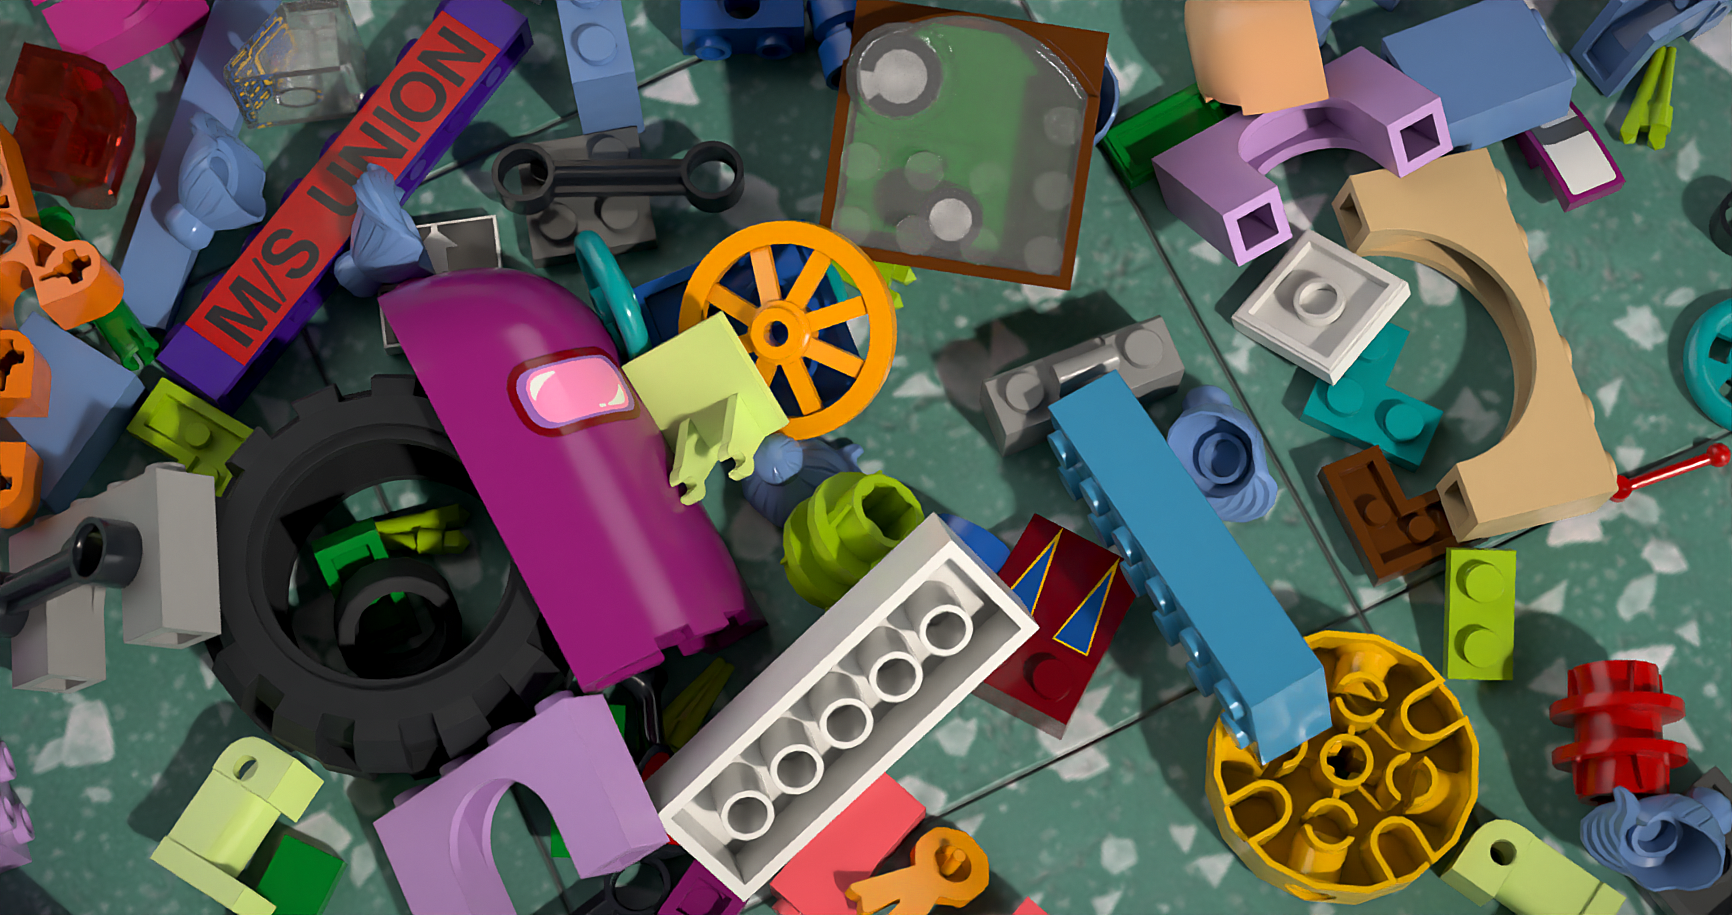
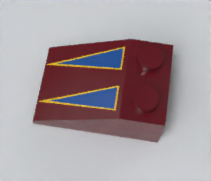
[970,513,1136,740]

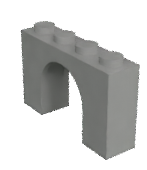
[9,462,221,694]

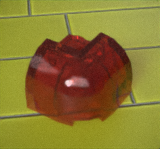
[5,42,137,210]

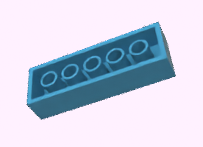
[1047,369,1332,766]

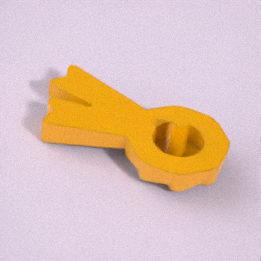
[844,827,989,915]

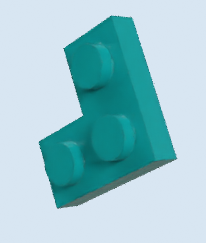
[1299,322,1444,473]

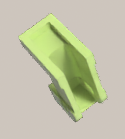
[150,737,324,915]
[1439,820,1626,915]

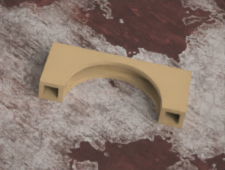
[1332,147,1619,544]

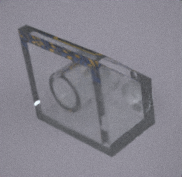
[223,0,369,129]

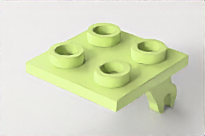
[621,311,789,505]

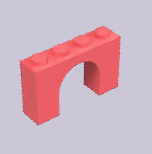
[769,772,1048,915]

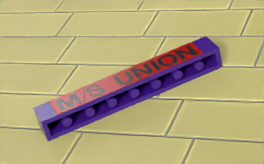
[156,0,534,417]

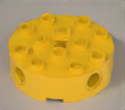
[1205,630,1479,905]

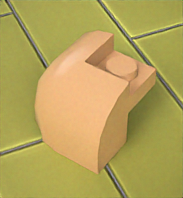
[1184,0,1329,116]

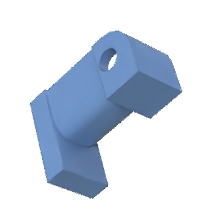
[1569,0,1732,98]

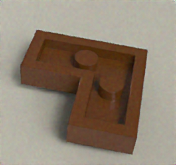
[1317,445,1490,588]

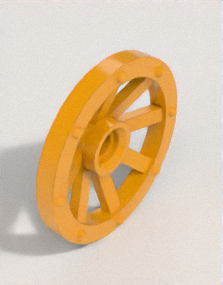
[678,220,897,441]

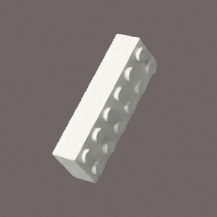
[644,512,1040,902]

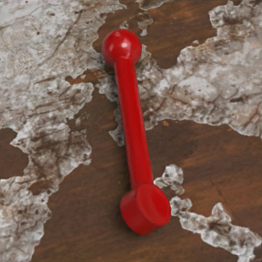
[1609,443,1731,503]

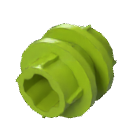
[780,470,925,613]

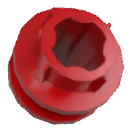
[1549,660,1689,806]

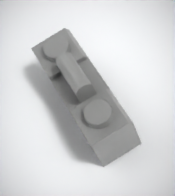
[979,315,1185,457]

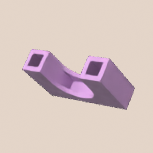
[1151,46,1453,267]
[373,690,670,915]

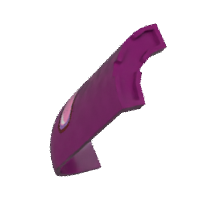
[377,267,769,696]

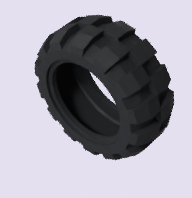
[203,374,575,781]

